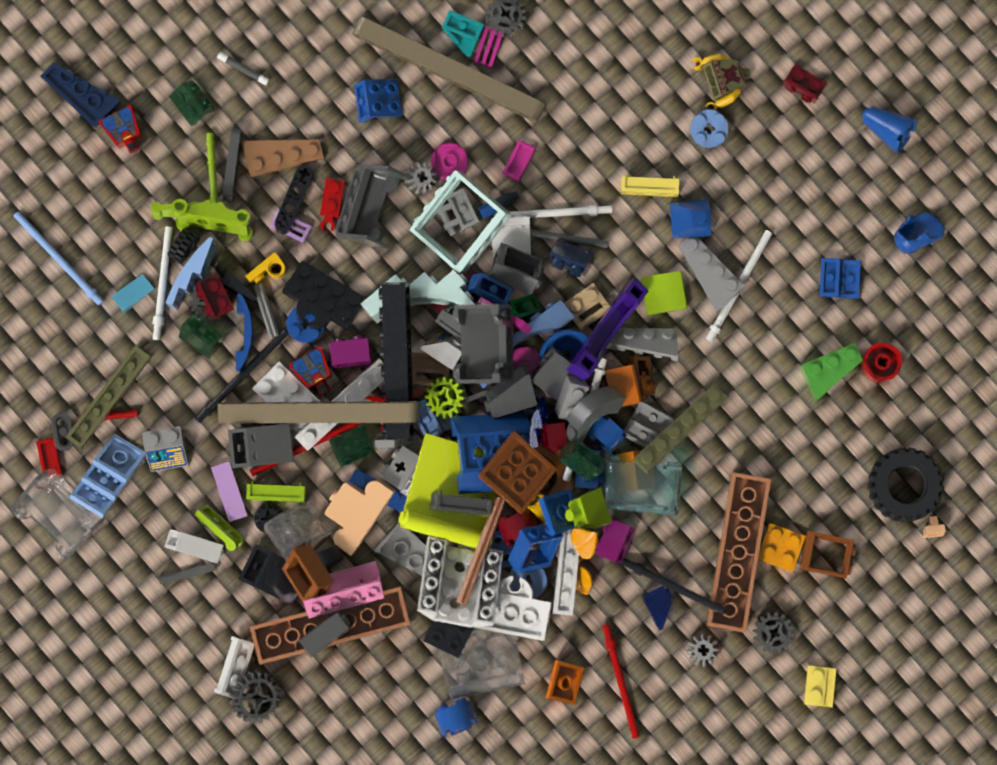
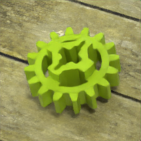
[425,376,467,419]

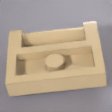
[564,283,610,332]

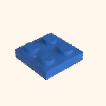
[538,489,576,536]

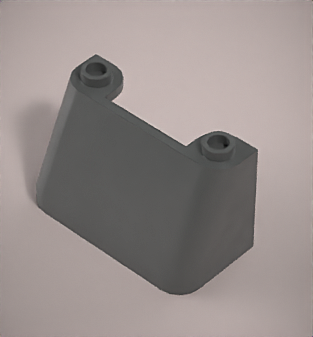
[452,304,514,384]

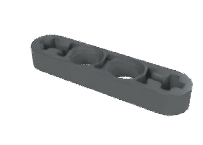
[223,128,242,202]

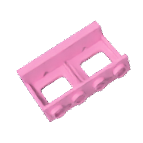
[303,561,384,618]

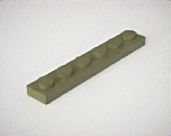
[66,346,151,449]
[633,384,728,474]

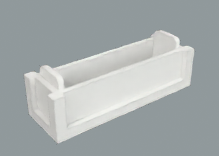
[214,636,254,697]

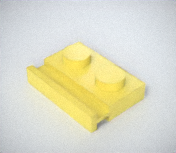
[804,665,836,708]

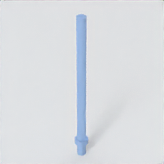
[14,211,104,306]

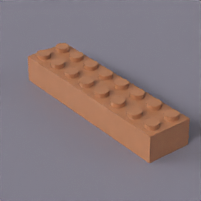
[706,472,771,633]
[250,587,411,665]

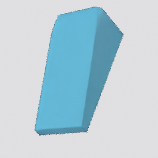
[112,274,155,313]

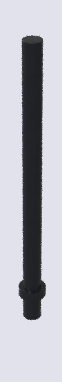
[195,329,289,423]

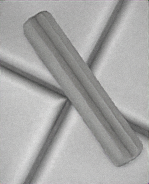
[253,283,279,338]

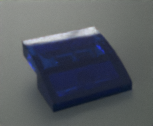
[530,397,548,448]

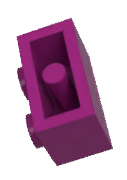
[330,336,372,369]
[595,518,636,564]

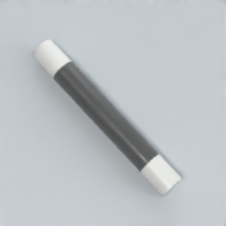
[217,52,270,86]

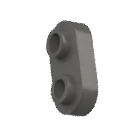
[51,412,73,451]

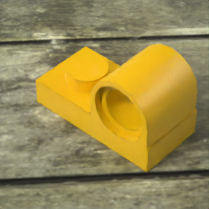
[245,252,287,284]

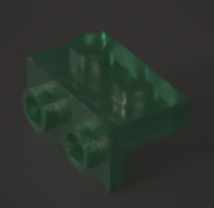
[169,81,215,126]
[329,425,376,467]

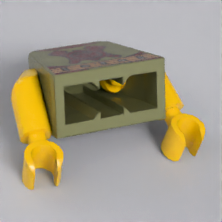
[692,54,751,110]

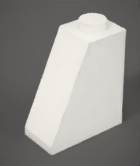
[165,529,224,564]

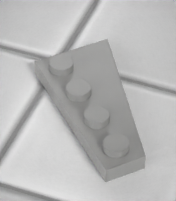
[679,237,745,313]
[607,328,678,361]
[374,523,426,576]

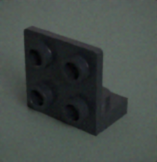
[423,620,474,658]

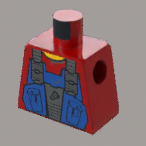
[98,105,142,154]
[289,346,332,396]

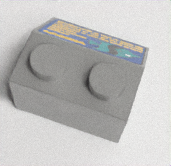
[420,331,461,370]
[142,426,189,472]

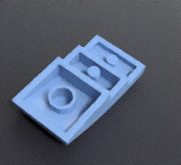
[165,237,217,310]
[70,433,146,518]

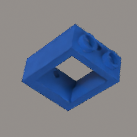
[508,524,563,574]

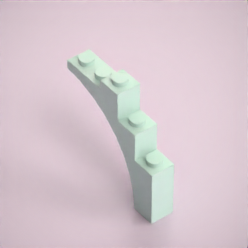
[361,270,480,323]

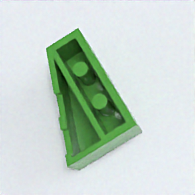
[800,343,863,402]

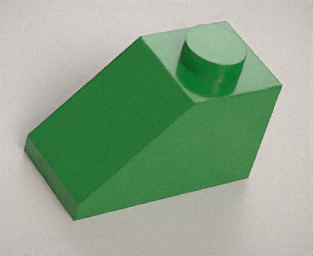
[508,294,542,320]

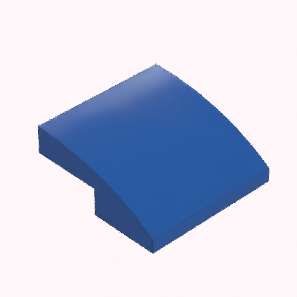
[819,258,862,299]

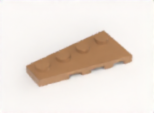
[241,139,324,178]

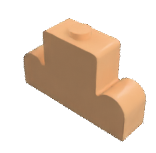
[325,480,396,556]

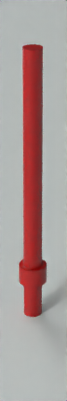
[602,624,640,739]

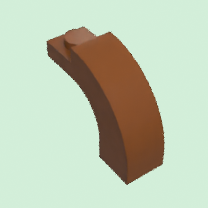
[534,442,574,496]

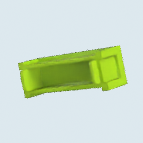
[246,481,306,503]

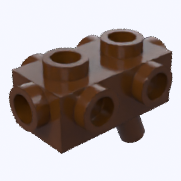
[624,354,656,400]

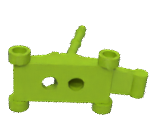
[151,133,253,242]

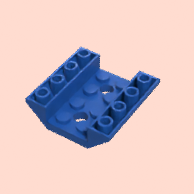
[450,412,535,494]

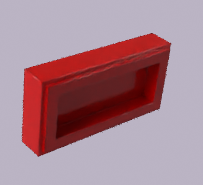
[36,438,63,479]

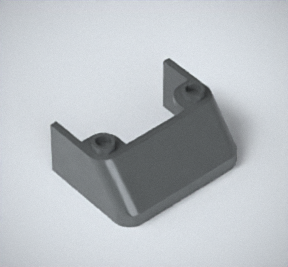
[336,164,412,249]

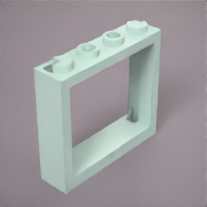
[410,170,512,274]

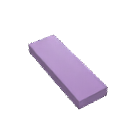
[211,462,248,522]

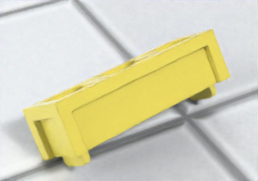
[621,174,679,197]

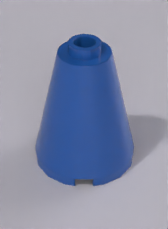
[862,106,917,153]

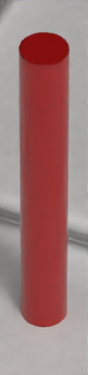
[80,409,138,421]

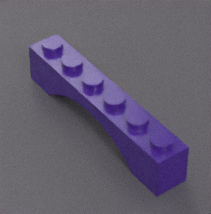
[566,278,649,381]

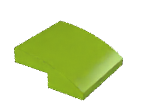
[641,271,688,315]

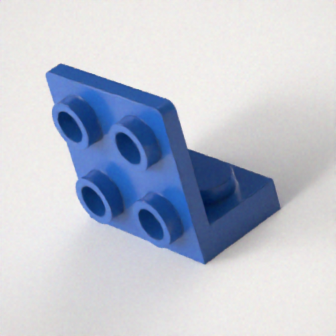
[354,79,403,122]

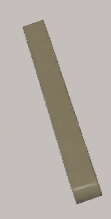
[352,17,545,122]
[217,401,419,423]

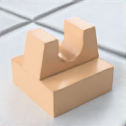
[923,516,946,538]

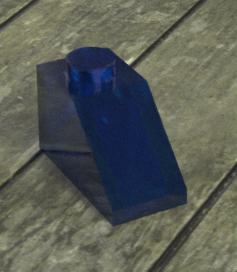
[642,586,673,631]

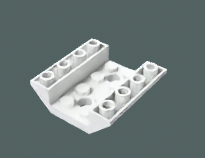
[417,536,503,627]

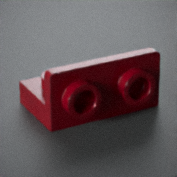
[782,64,827,104]
[195,275,235,320]

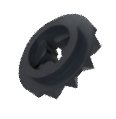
[254,503,285,534]

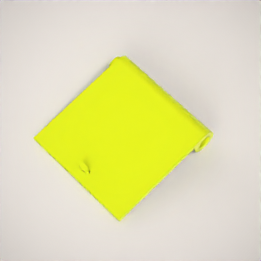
[398,433,499,549]

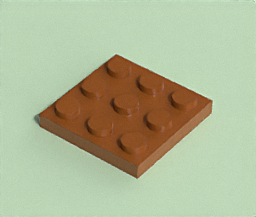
[477,431,557,514]

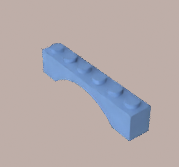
[479,300,575,389]

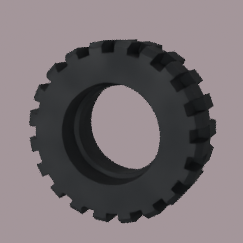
[867,447,944,522]

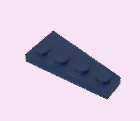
[40,63,122,129]

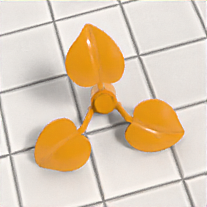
[538,521,599,595]

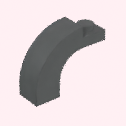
[566,386,626,446]

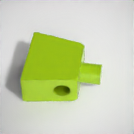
[565,488,612,529]

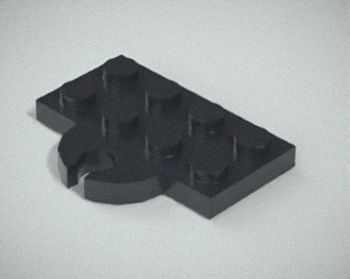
[282,261,367,331]

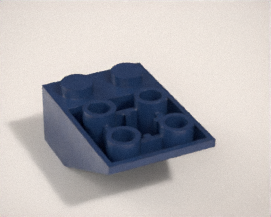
[549,239,594,277]

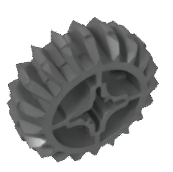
[229,671,281,724]

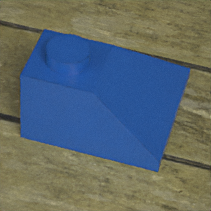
[670,200,712,238]

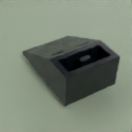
[238,544,298,605]

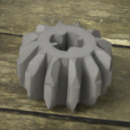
[405,162,437,194]
[686,634,720,667]

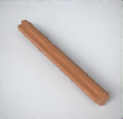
[457,496,506,605]

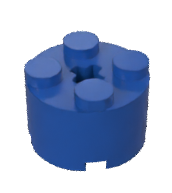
[586,415,627,454]
[434,698,479,737]

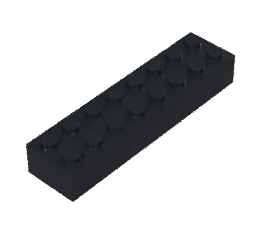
[379,282,414,440]

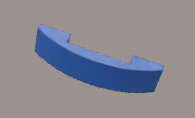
[236,294,254,372]

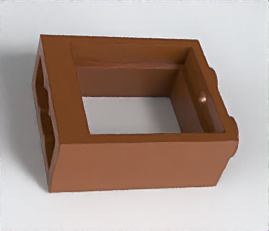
[799,531,856,579]
[282,543,334,603]

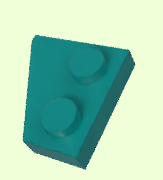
[442,10,484,59]

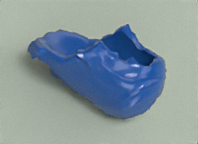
[894,212,945,254]

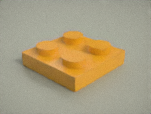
[758,523,806,572]

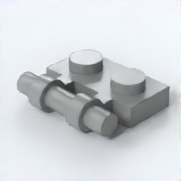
[437,188,480,237]

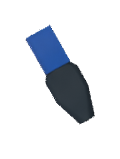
[478,192,519,219]

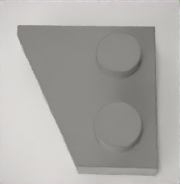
[375,435,416,451]

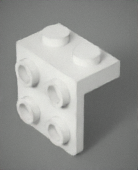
[491,214,531,258]

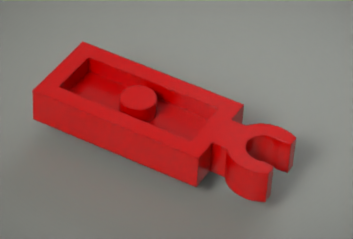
[320,178,345,231]

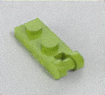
[194,504,245,551]

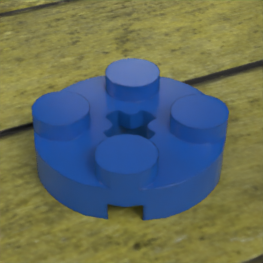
[286,307,325,344]

